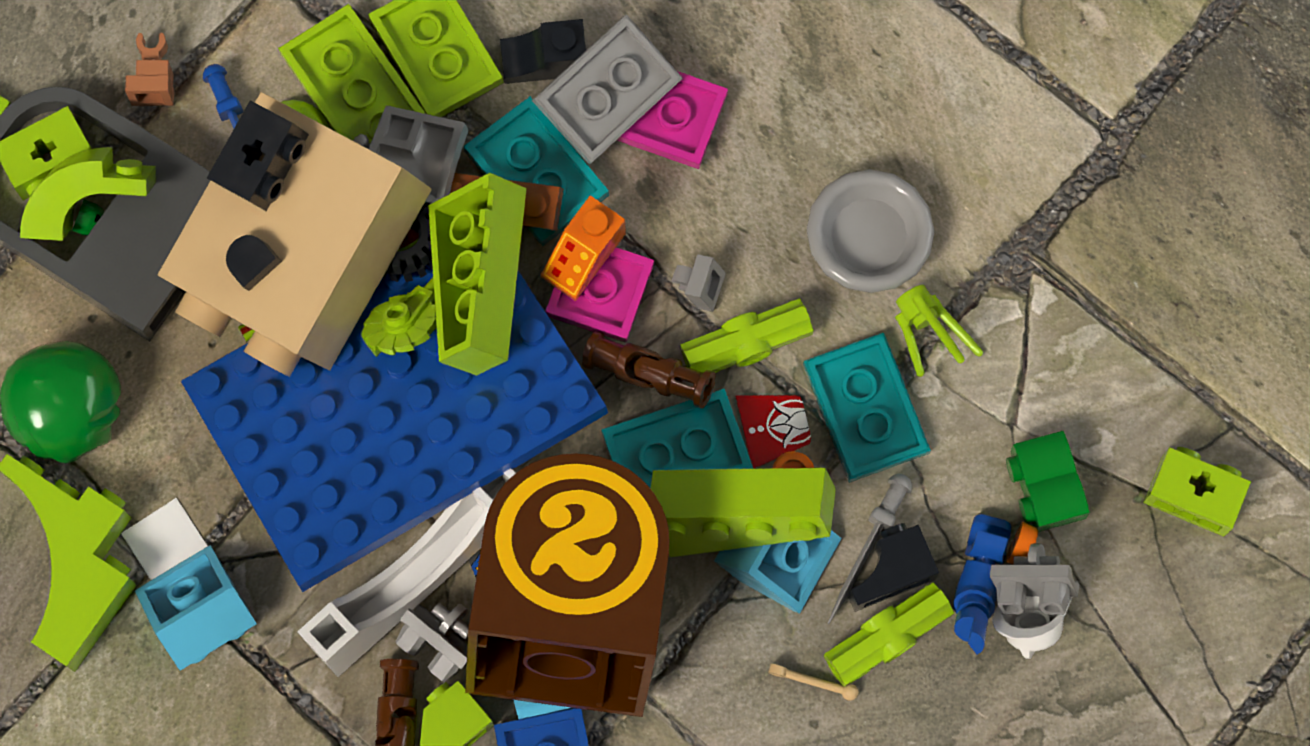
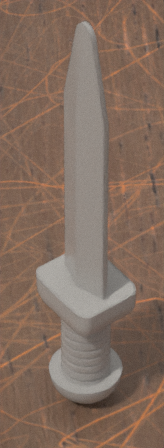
[828,474,912,624]

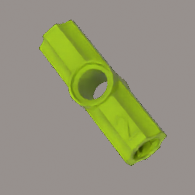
[680,298,814,373]
[823,582,954,687]

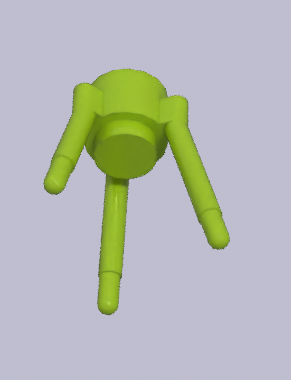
[895,285,983,377]

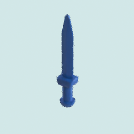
[203,64,244,128]

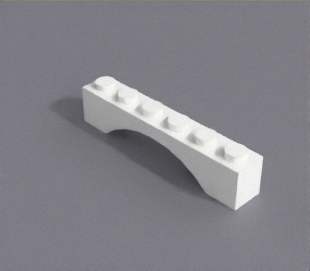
[297,468,516,677]

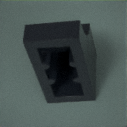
[500,19,586,84]
[848,523,939,612]

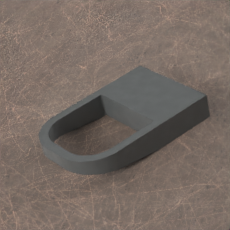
[0,87,211,342]

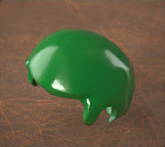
[0,341,121,464]

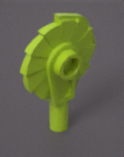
[361,277,437,357]

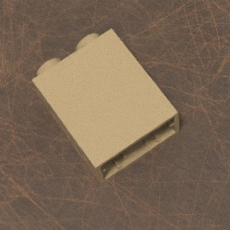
[158,92,432,377]

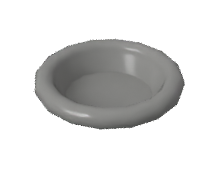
[806,169,935,293]

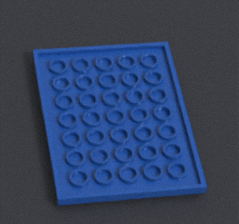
[181,265,608,592]

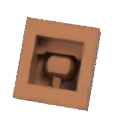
[125,33,174,106]

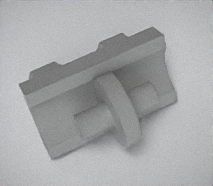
[990,543,1079,615]
[395,602,469,682]

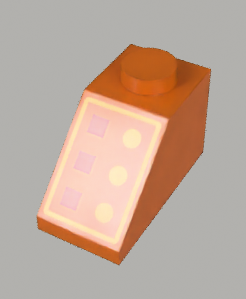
[541,195,626,301]

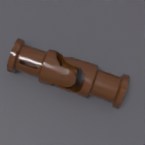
[582,331,716,409]
[375,659,419,746]

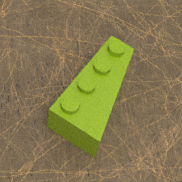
[428,173,527,376]
[650,468,836,557]

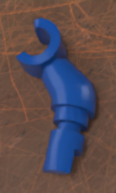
[953,514,1012,655]

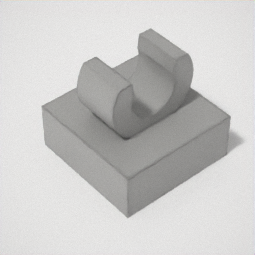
[672,254,726,312]

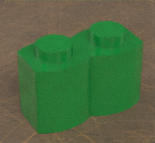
[1006,431,1090,532]

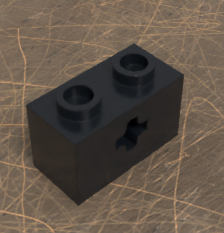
[207,100,309,211]

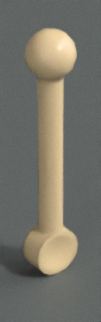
[768,664,859,701]

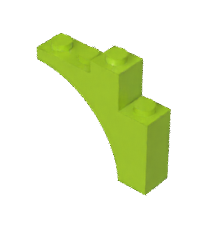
[0,454,136,672]

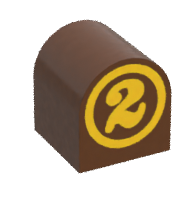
[465,453,670,717]

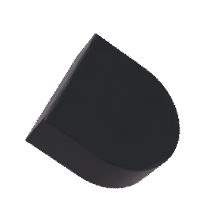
[226,235,282,291]

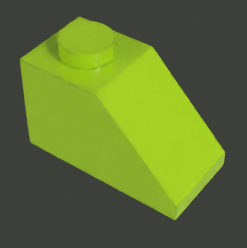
[420,681,494,746]

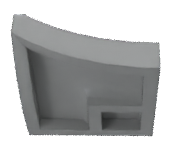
[369,105,468,207]

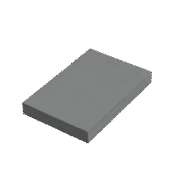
[532,14,683,164]

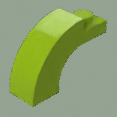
[20,147,156,241]

